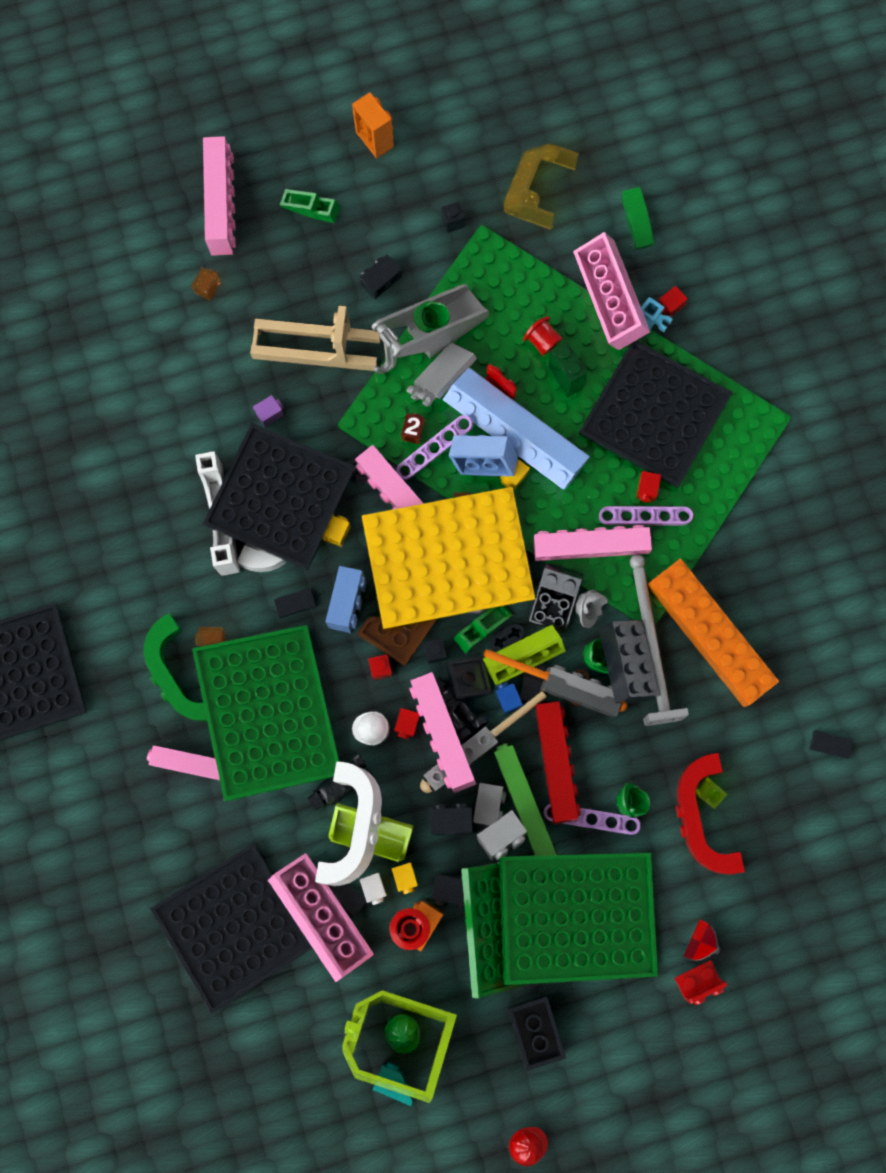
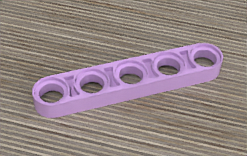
[396,415,473,479]
[599,506,693,526]
[544,804,640,835]

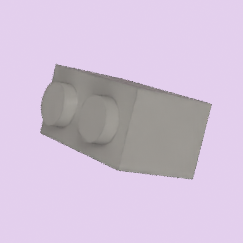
[473,783,506,826]

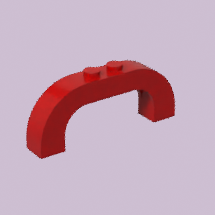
[675,753,745,874]

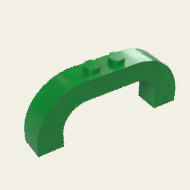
[144,613,207,722]

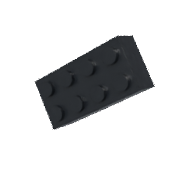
[598,620,660,704]

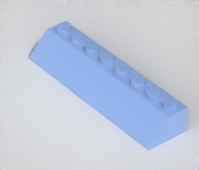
[443,368,590,490]

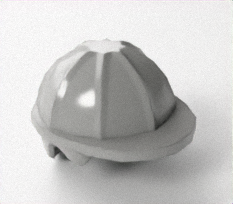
[575,590,608,628]

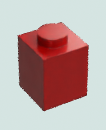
[658,286,688,318]
[636,471,661,503]
[368,654,392,680]
[394,708,420,740]

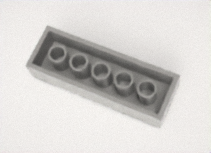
[477,810,527,861]

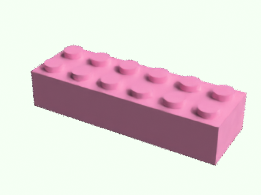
[203,136,236,256]
[573,232,651,350]
[268,853,374,982]

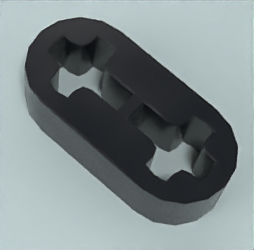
[491,624,524,652]

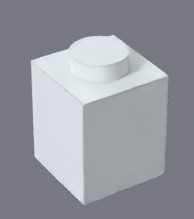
[359,873,387,905]

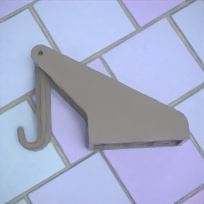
[372,284,489,374]

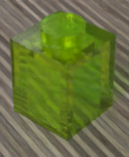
[696,777,727,809]

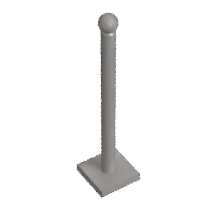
[630,554,689,726]

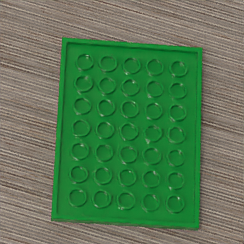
[192,625,339,802]
[499,853,658,985]

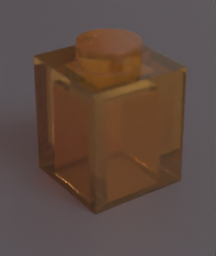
[191,267,221,301]
[195,627,225,647]

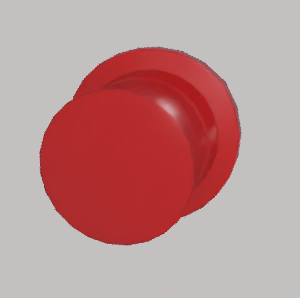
[523,316,563,357]
[390,908,430,950]

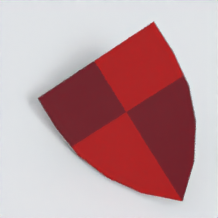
[683,920,720,961]

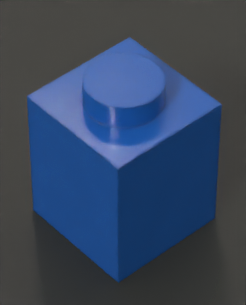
[495,682,523,714]

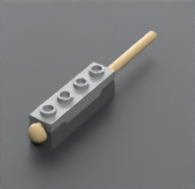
[420,691,546,793]

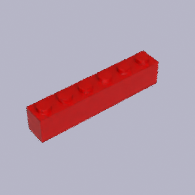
[535,702,581,825]

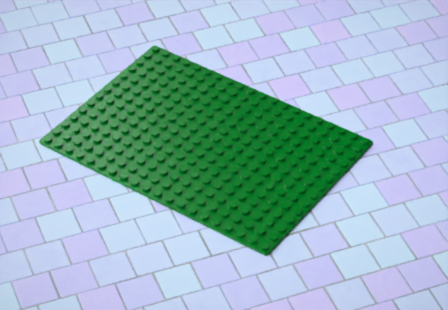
[338,225,791,626]

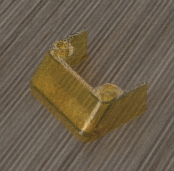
[503,144,579,229]

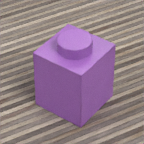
[253,395,284,427]

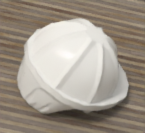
[352,712,390,745]

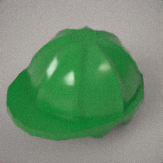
[414,301,450,333]
[583,639,608,674]
[616,783,650,818]
[384,1013,420,1054]

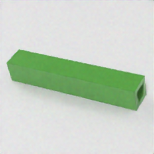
[494,744,556,856]

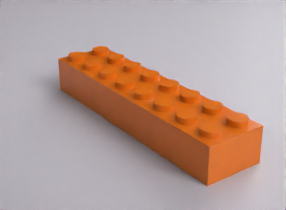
[647,558,779,707]

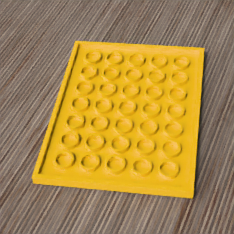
[362,487,535,629]

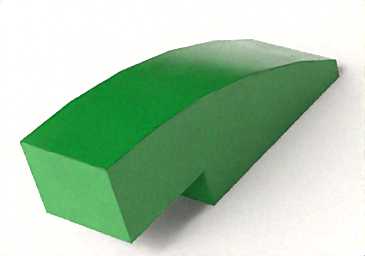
[621,187,654,250]
[280,189,341,223]
[454,606,513,654]

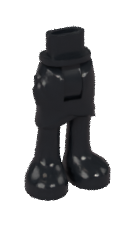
[435,677,489,744]
[307,752,377,811]

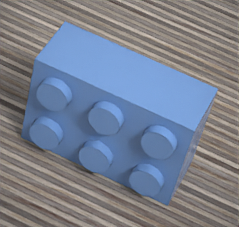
[449,434,518,476]
[325,566,367,633]

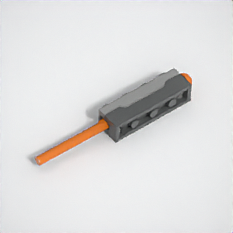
[484,649,628,717]

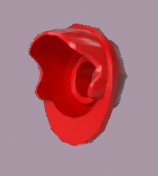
[509,1127,548,1166]

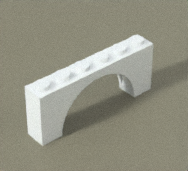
[195,452,240,576]

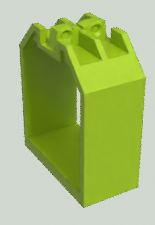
[342,990,457,1103]

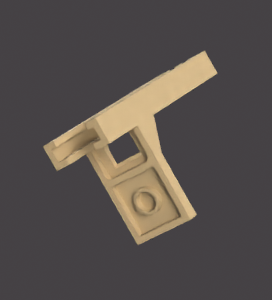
[250,306,381,371]

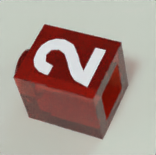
[401,413,425,445]

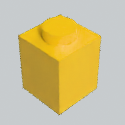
[500,459,530,490]
[324,515,350,547]
[392,862,418,894]

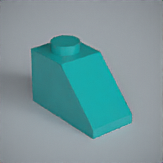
[373,1062,413,1106]

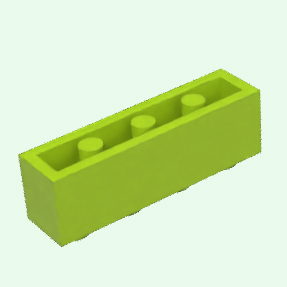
[483,625,566,686]

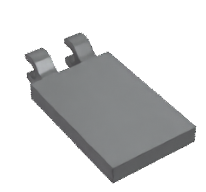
[406,342,477,407]

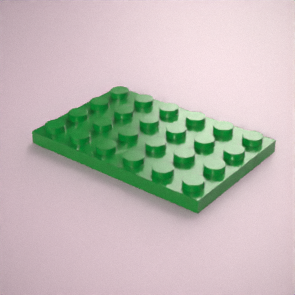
[462,862,528,998]

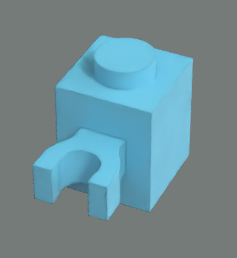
[641,297,673,332]

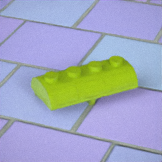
[328,803,414,862]

